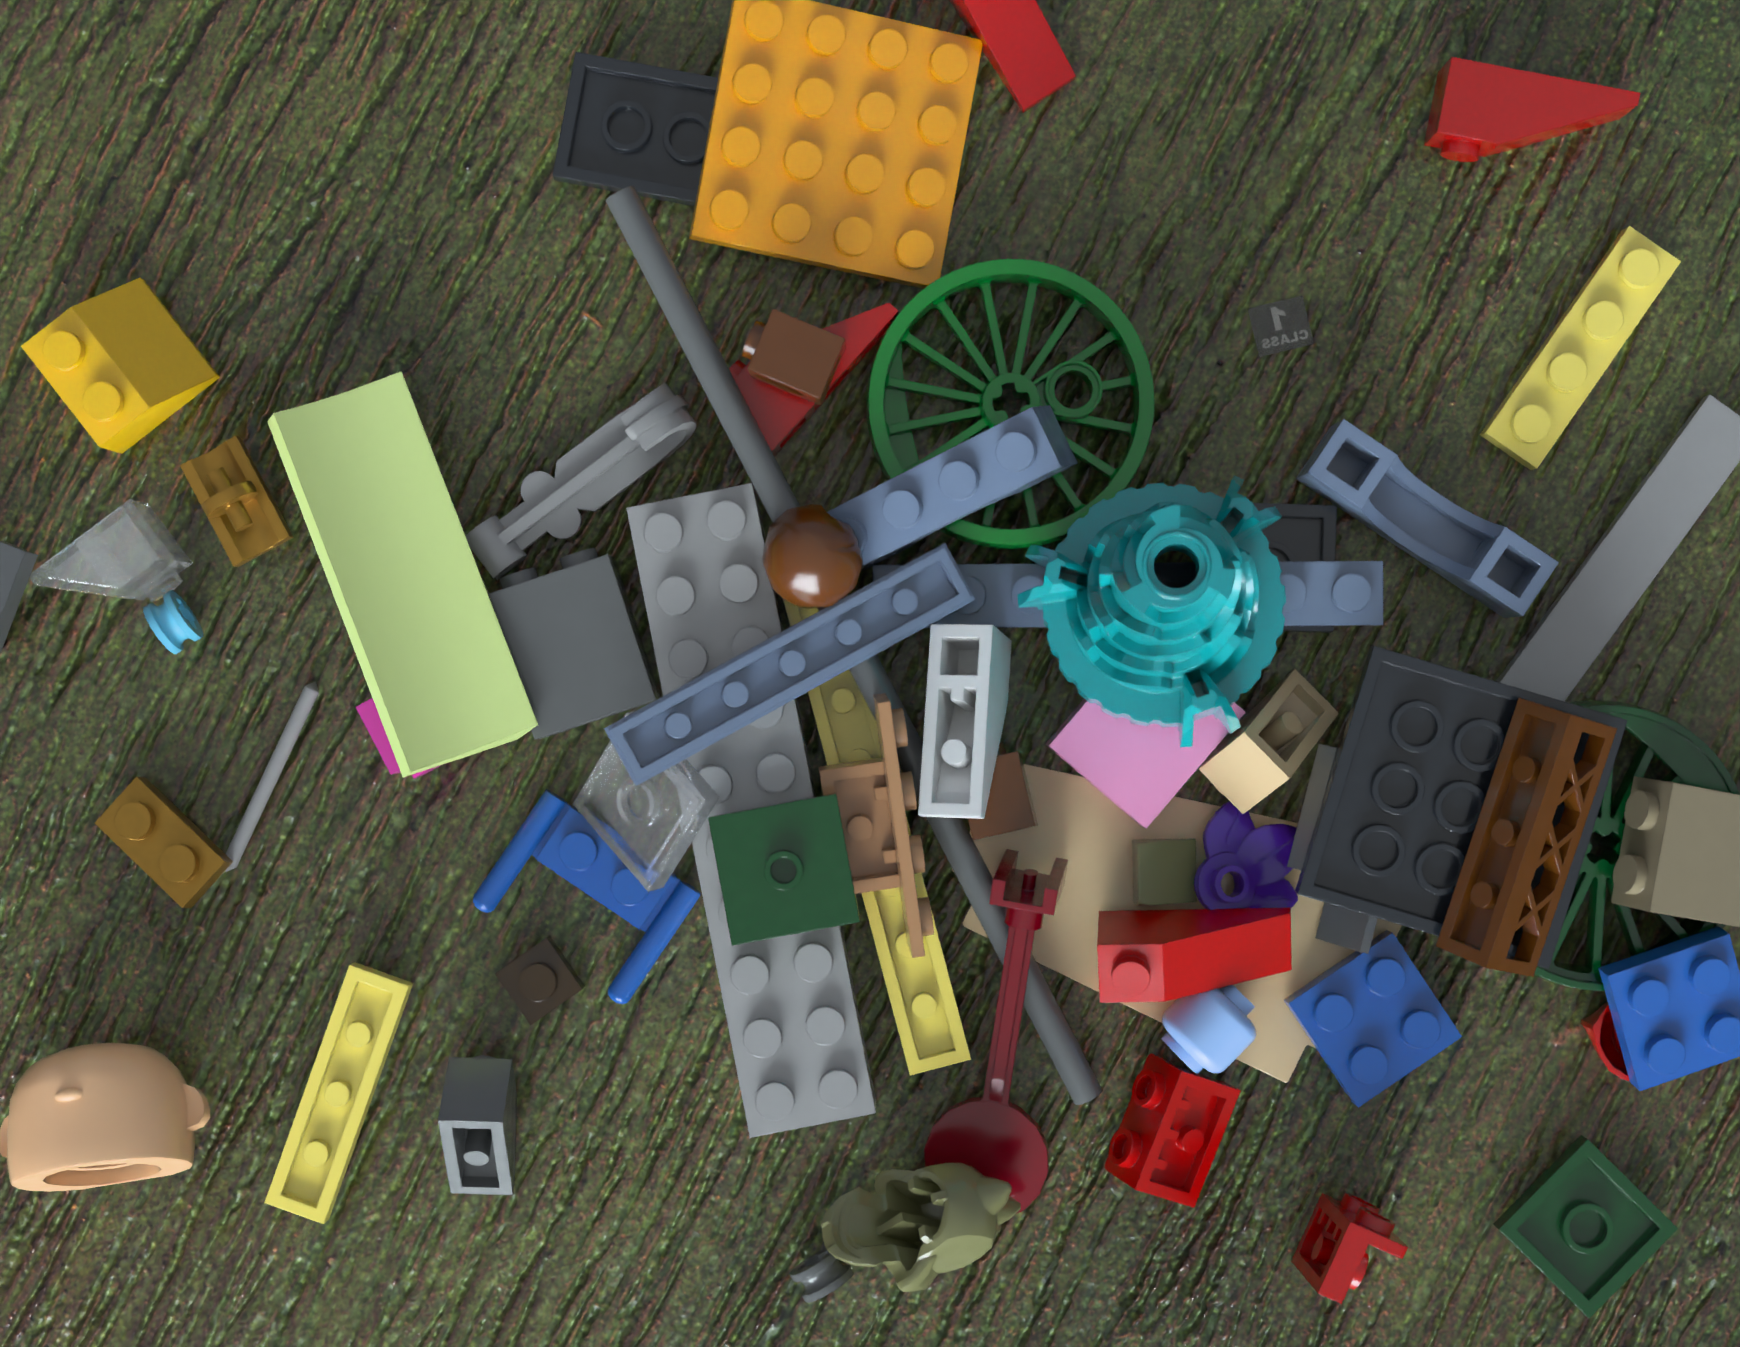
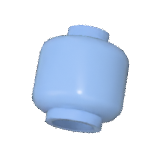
[1161,985,1256,1075]

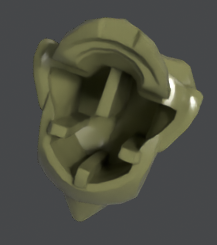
[821,1163,1021,1292]

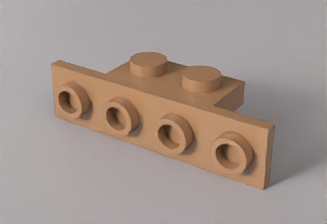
[818,693,934,958]

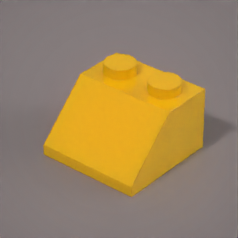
[21,278,220,454]

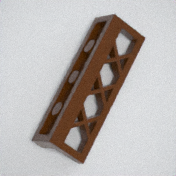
[1436,698,1617,977]

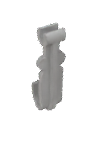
[466,382,697,580]

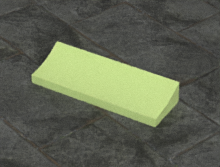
[267,371,538,778]

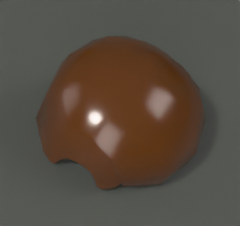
[762,504,863,608]

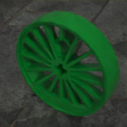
[866,259,1155,549]

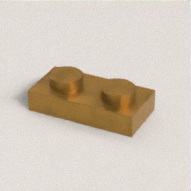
[95,776,233,908]

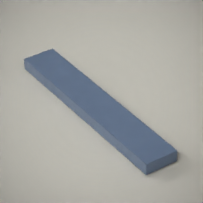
[603,543,976,786]

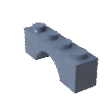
[827,405,1078,572]
[1296,419,1559,618]

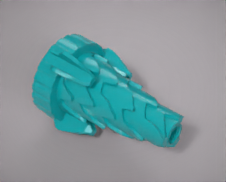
[1017,475,1286,748]

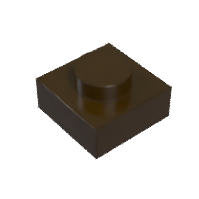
[495,935,585,1025]

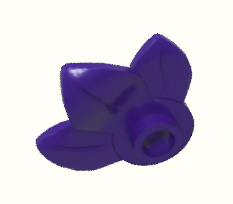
[1194,801,1298,910]

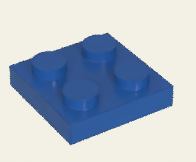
[1598,926,1740,1091]
[1284,930,1462,1108]

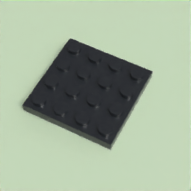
[1295,645,1628,969]

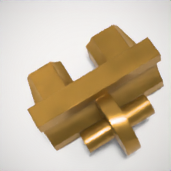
[180,436,294,567]

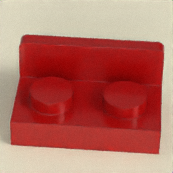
[1105,1053,1241,1208]
[1291,1192,1408,1304]

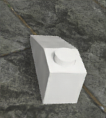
[918,624,1012,819]

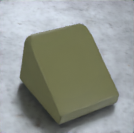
[1132,839,1197,906]

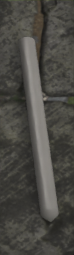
[226,681,319,872]

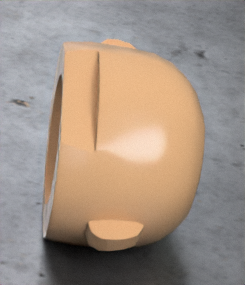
[0,1043,210,1192]

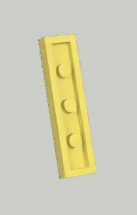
[1480,226,1681,470]
[264,962,413,1224]

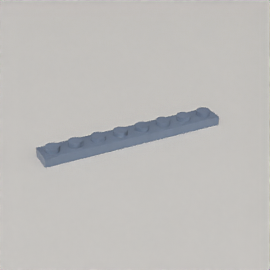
[873,561,1383,628]

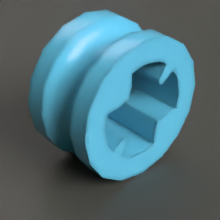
[143,590,203,654]

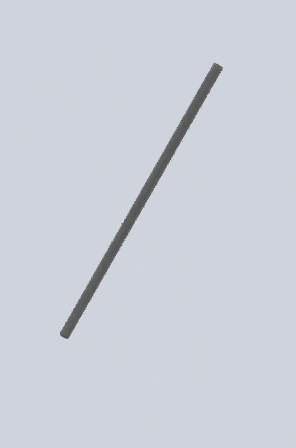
[605,185,1103,1105]

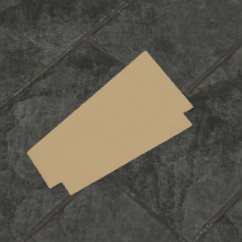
[952,764,1402,1083]

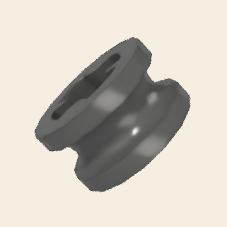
[790,1248,854,1303]

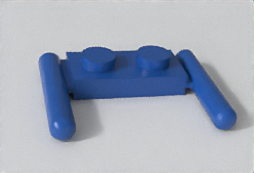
[473,789,701,1004]

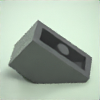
[438,1055,517,1195]

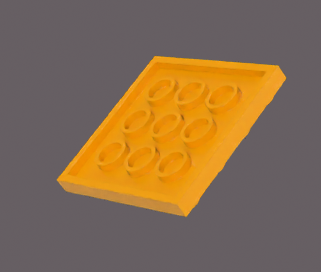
[689,0,983,289]

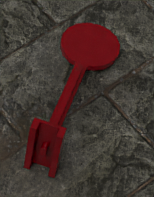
[924,849,1068,1214]

